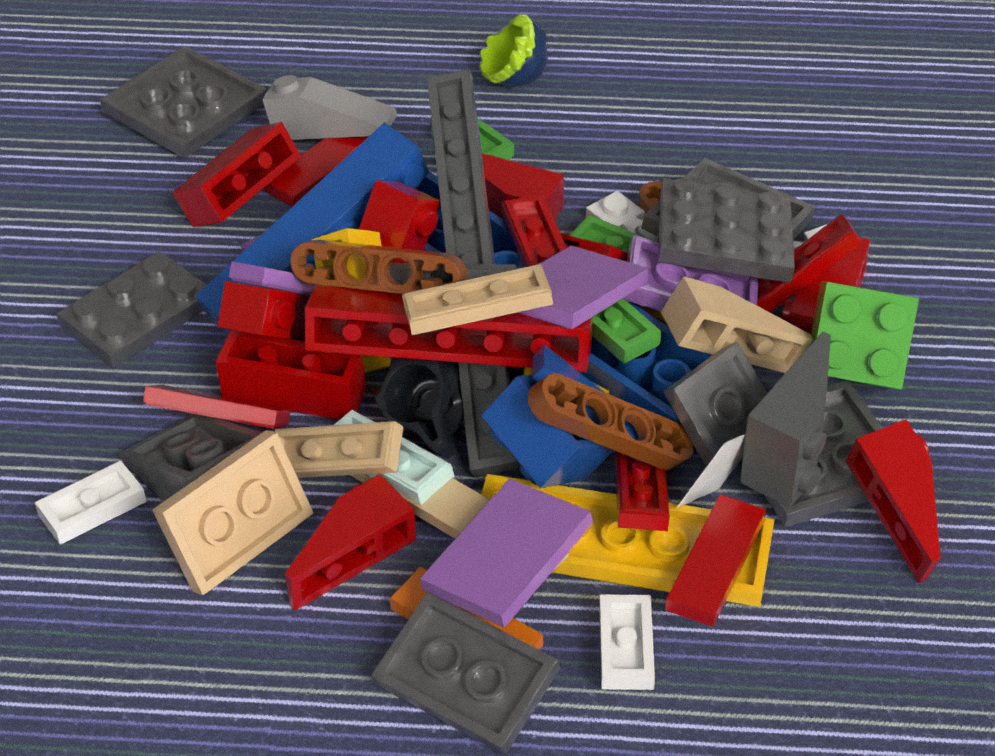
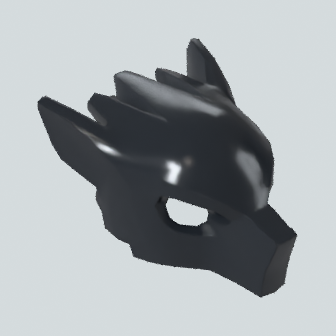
[370,357,464,459]

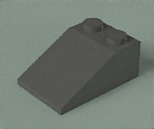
[740,331,831,508]
[119,414,262,501]

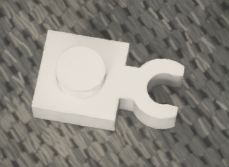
[586,191,658,242]

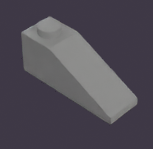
[262,75,397,140]

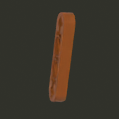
[290,240,468,294]
[528,373,694,470]

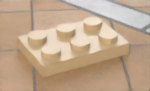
[152,430,314,595]

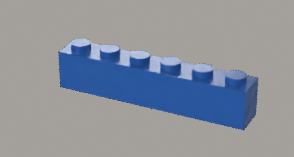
[195,122,430,334]

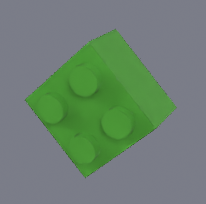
[810,282,919,390]

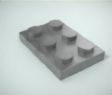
[56,251,206,368]
[371,592,560,755]

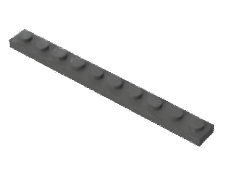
[427,69,520,477]

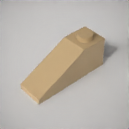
[661,276,813,373]

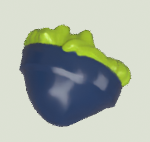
[479,14,548,88]

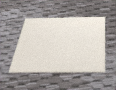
[676,434,746,508]

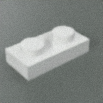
[35,461,146,545]
[599,595,655,690]

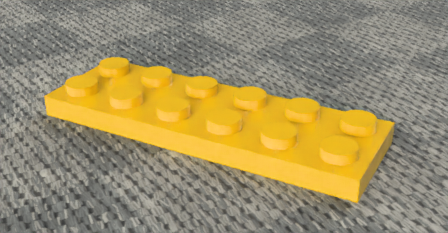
[481,474,774,607]

